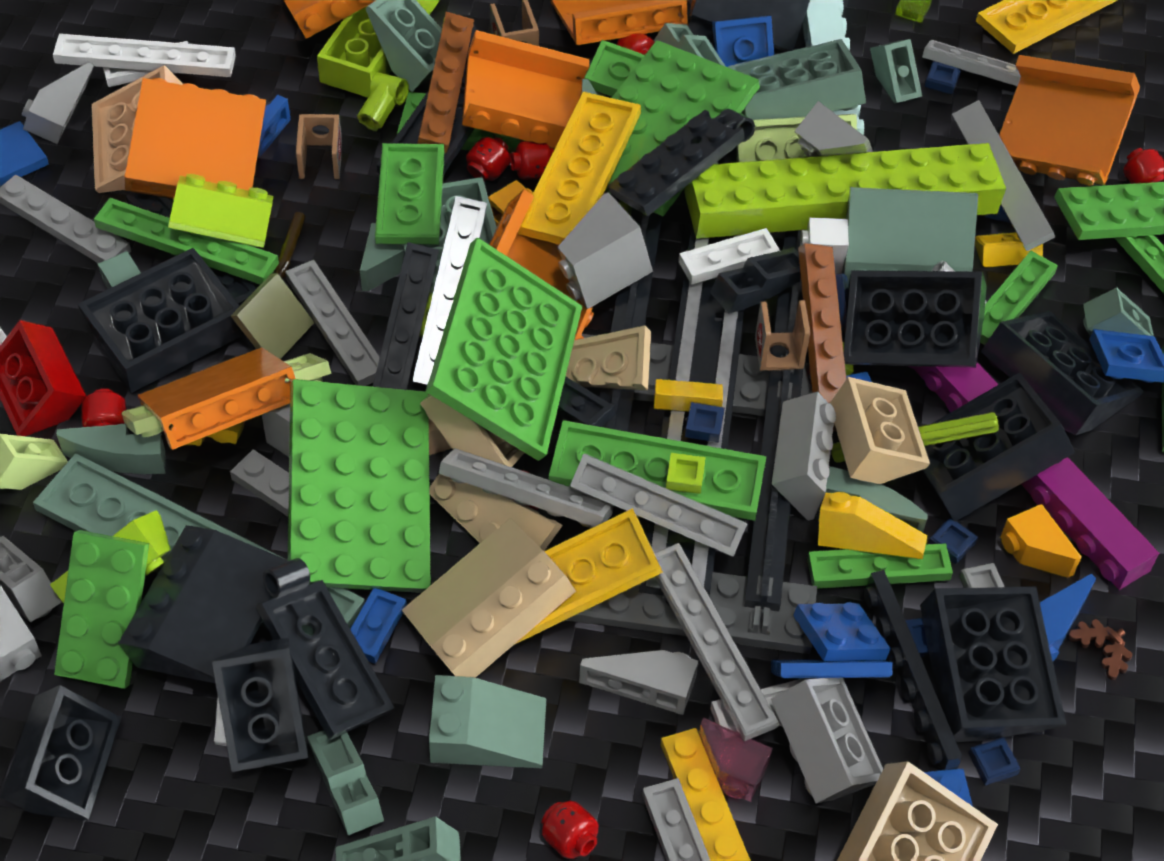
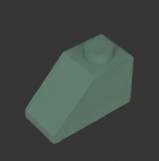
[870,39,922,103]
[360,223,405,291]
[1083,288,1154,336]

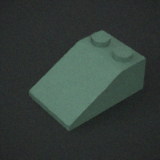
[366,0,442,92]
[429,675,546,768]

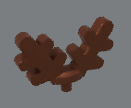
[1069,619,1132,680]

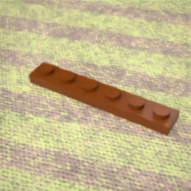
[417,12,474,153]
[798,243,846,432]

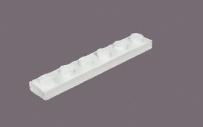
[53,34,236,77]

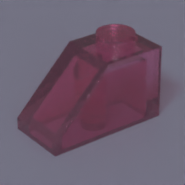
[699,718,772,802]

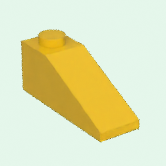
[818,492,927,559]

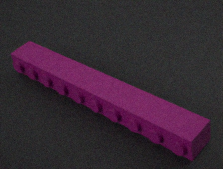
[908,363,1159,590]

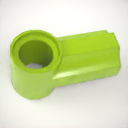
[357,72,409,131]

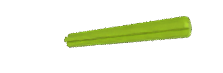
[831,412,999,463]

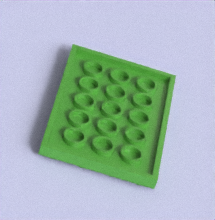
[605,40,760,216]
[425,237,582,461]
[288,379,431,593]

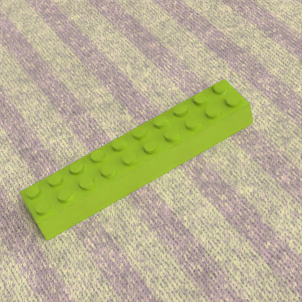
[684,143,1006,239]

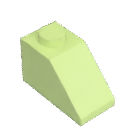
[0,434,68,490]

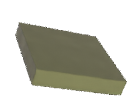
[231,273,315,359]

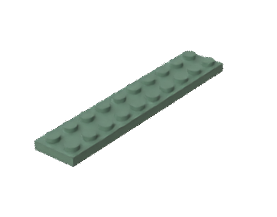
[33,453,365,635]

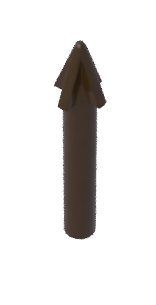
[274,212,305,279]

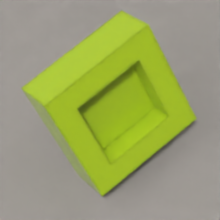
[666,453,706,494]

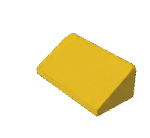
[975,232,1043,267]
[654,379,723,412]

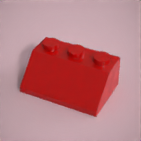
[0,320,87,437]

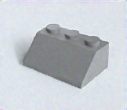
[795,101,873,157]
[772,391,836,521]
[771,678,883,803]

